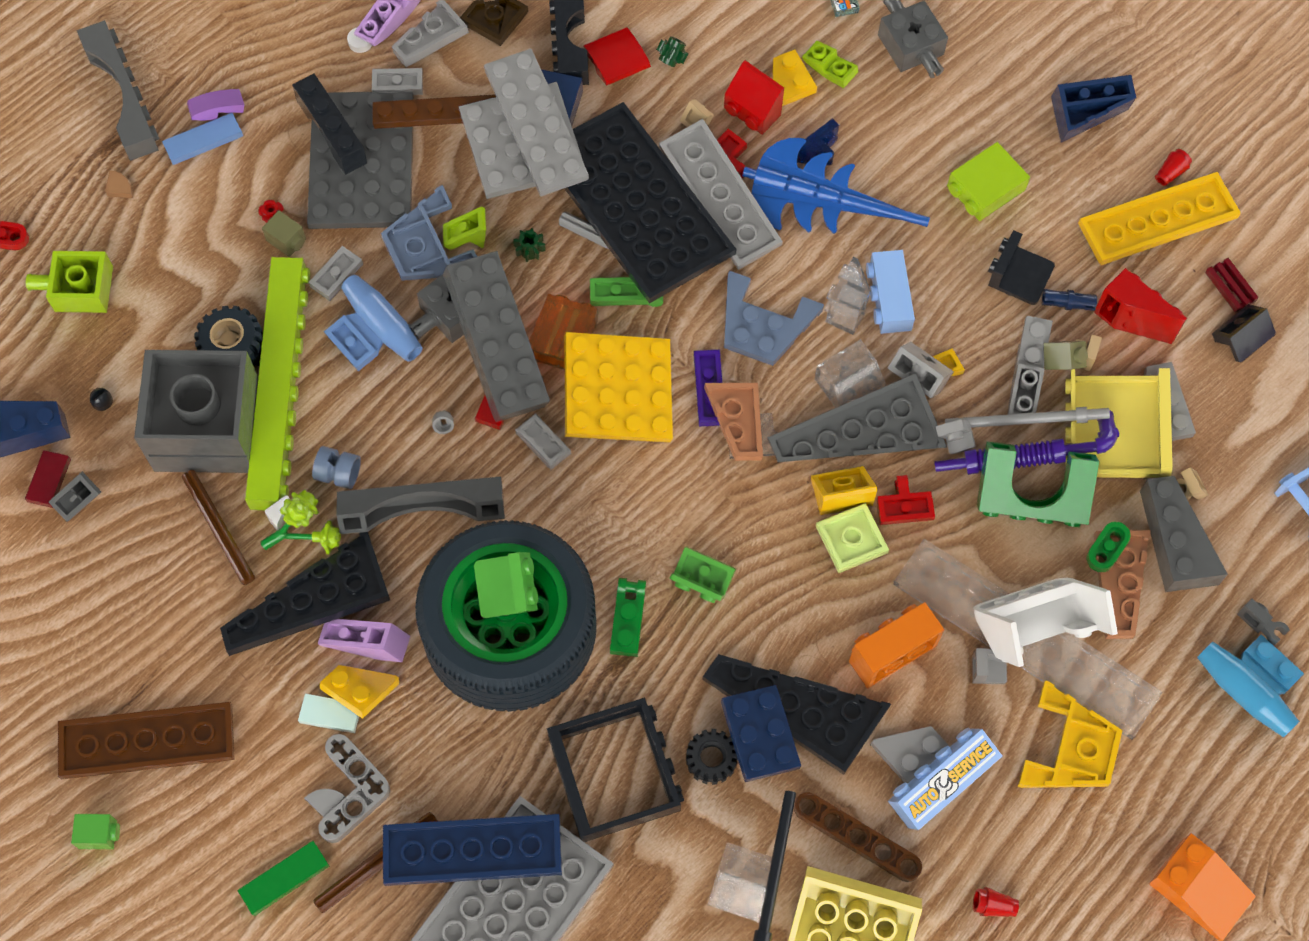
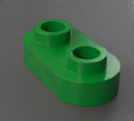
[1086,522,1131,572]

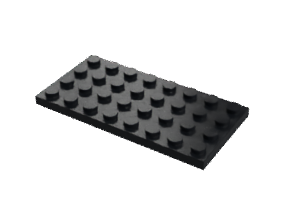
[564,102,737,304]

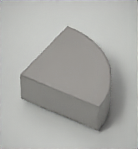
[304,789,345,817]

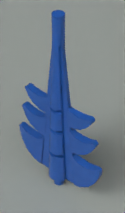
[742,138,930,234]

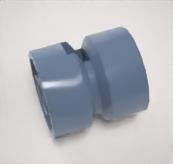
[312,446,361,489]

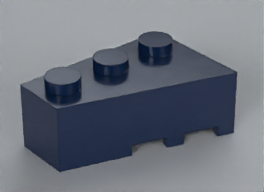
[1051,75,1137,143]
[0,401,71,458]

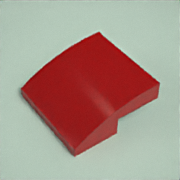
[583,27,651,86]

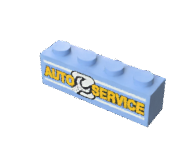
[888,728,1002,830]

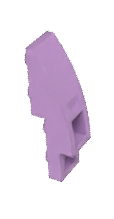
[354,0,421,46]

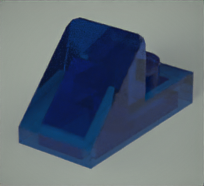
[797,118,839,166]

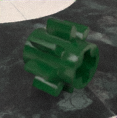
[656,36,689,67]
[513,228,546,262]

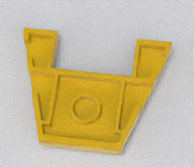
[1018,680,1123,788]

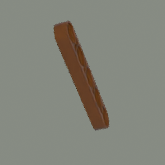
[794,792,922,882]

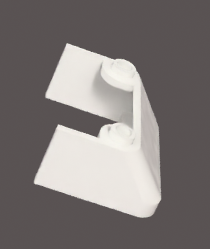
[973,578,1118,667]

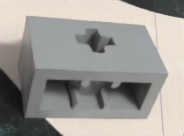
[888,342,954,398]

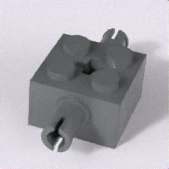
[878,0,948,78]
[408,275,464,343]

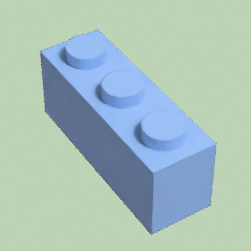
[866,250,915,334]

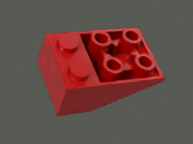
[1094,268,1187,344]

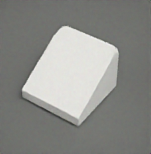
[265,496,290,530]

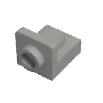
[936,419,976,454]

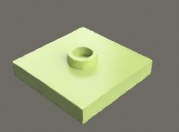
[816,503,889,573]

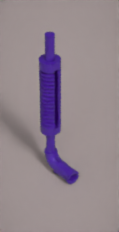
[934,410,1119,475]

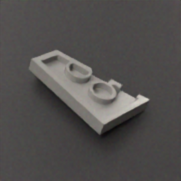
[392,0,469,68]
[1144,362,1196,441]

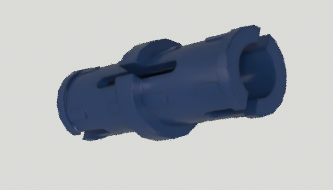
[1041,289,1097,311]

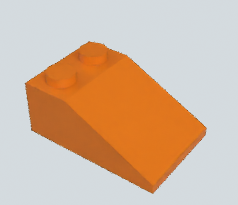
[1149,833,1256,941]

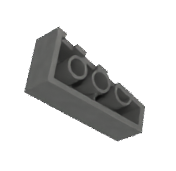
[1140,476,1228,592]

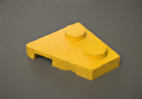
[320,665,399,719]

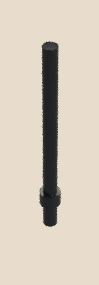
[753,791,796,941]

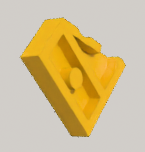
[772,49,817,106]

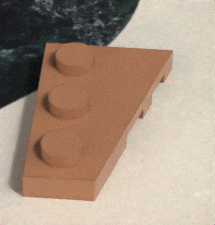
[704,383,763,461]

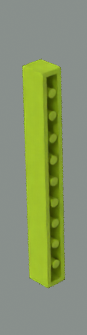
[245,257,310,510]

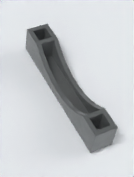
[76,20,159,161]
[336,477,505,534]

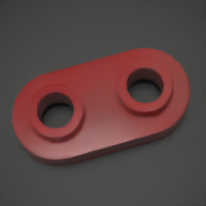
[0,221,29,251]

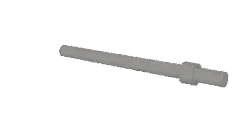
[945,407,1110,428]

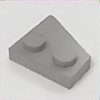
[870,726,950,784]

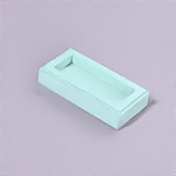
[298,694,359,733]

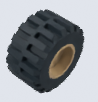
[194,305,263,371]

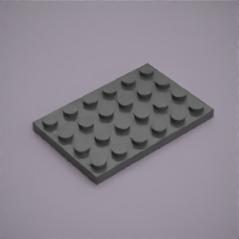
[307,92,414,229]

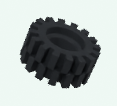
[686,729,738,785]

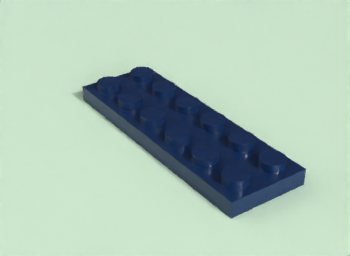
[383,814,562,886]

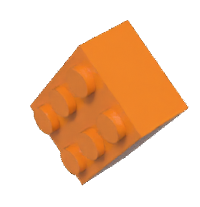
[849,602,945,689]

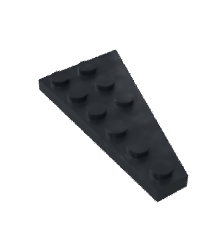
[220,532,390,656]
[702,654,891,775]

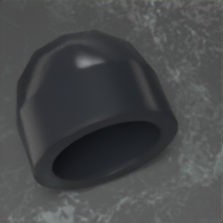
[90,388,113,411]

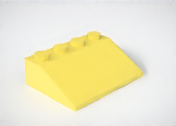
[788,866,922,941]

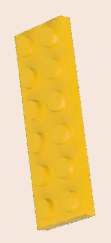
[1078,172,1241,266]

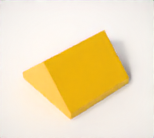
[811,466,877,515]

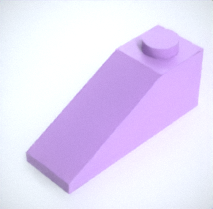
[318,619,410,662]

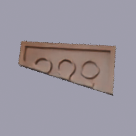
[1094,530,1151,639]

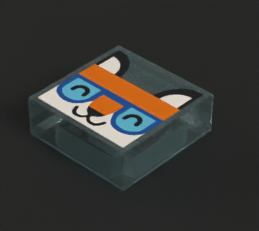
[830,0,860,17]

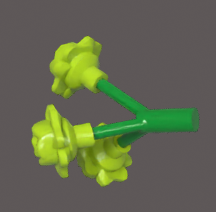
[260,490,341,554]

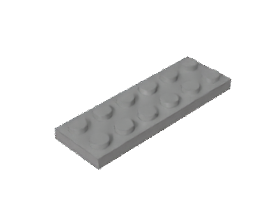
[484,49,589,197]
[659,119,783,270]

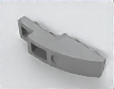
[1008,316,1053,415]

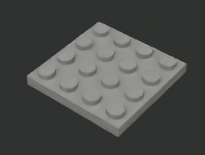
[459,82,584,199]

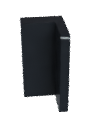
[1212,304,1276,363]

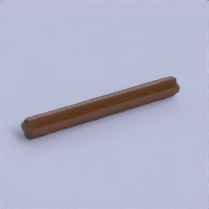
[182,470,255,585]
[313,812,438,913]

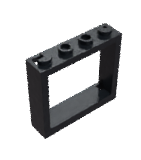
[546,697,684,842]

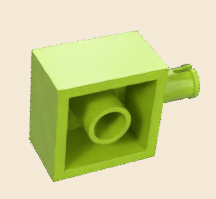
[26,251,113,313]

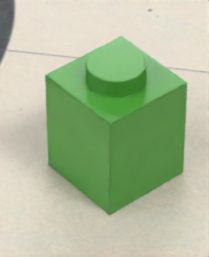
[71,814,120,849]

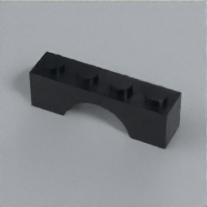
[549,0,589,85]
[292,73,367,175]

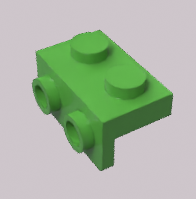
[670,546,736,603]

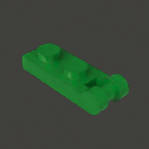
[610,578,646,657]

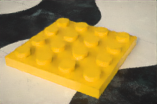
[564,332,673,442]

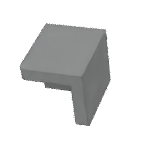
[972,648,1007,685]

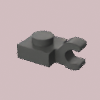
[1237,599,1290,645]

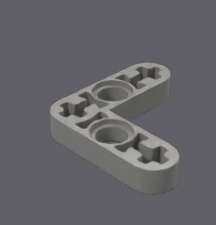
[318,734,390,843]

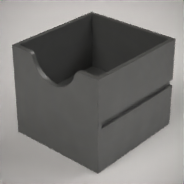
[134,350,258,473]

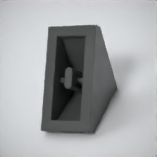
[49,471,101,522]

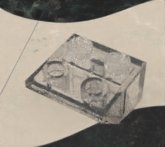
[824,256,871,335]
[814,339,887,407]
[708,842,772,922]

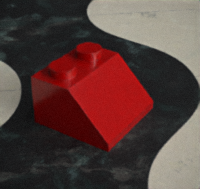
[724,60,784,135]

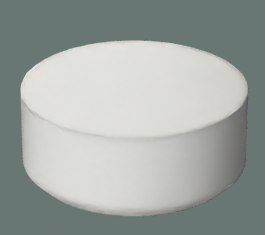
[347,28,372,53]

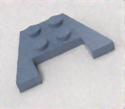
[381,185,477,281]
[724,271,824,366]

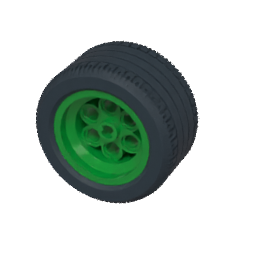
[415,520,597,712]

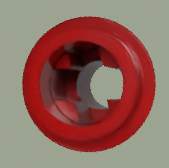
[1155,149,1192,186]
[973,887,1019,917]

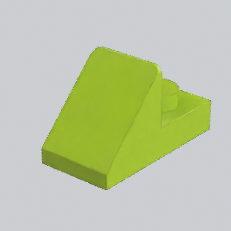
[443,206,486,250]

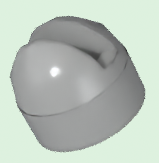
[432,410,454,434]

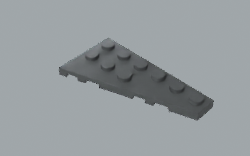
[767,373,947,462]

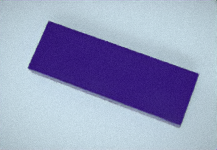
[693,349,723,427]

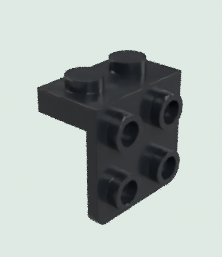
[988,230,1055,305]

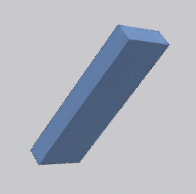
[162,113,243,165]

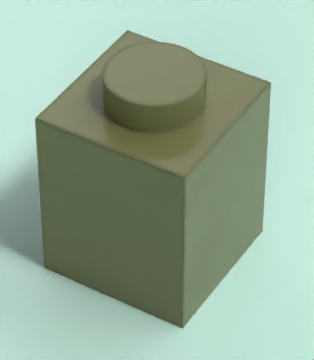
[262,210,306,257]
[1044,341,1088,370]

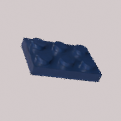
[720,685,801,782]

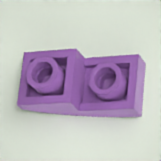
[187,89,244,121]

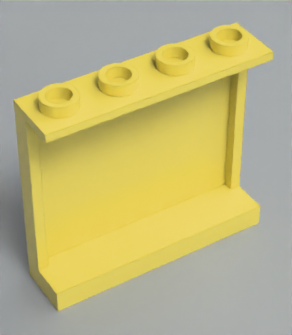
[1065,368,1172,478]

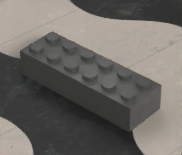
[443,251,550,422]

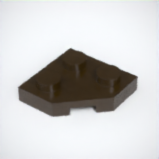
[460,0,528,46]

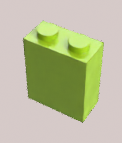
[947,142,1030,221]

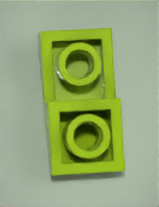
[802,41,858,88]

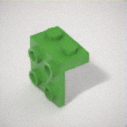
[474,552,538,618]

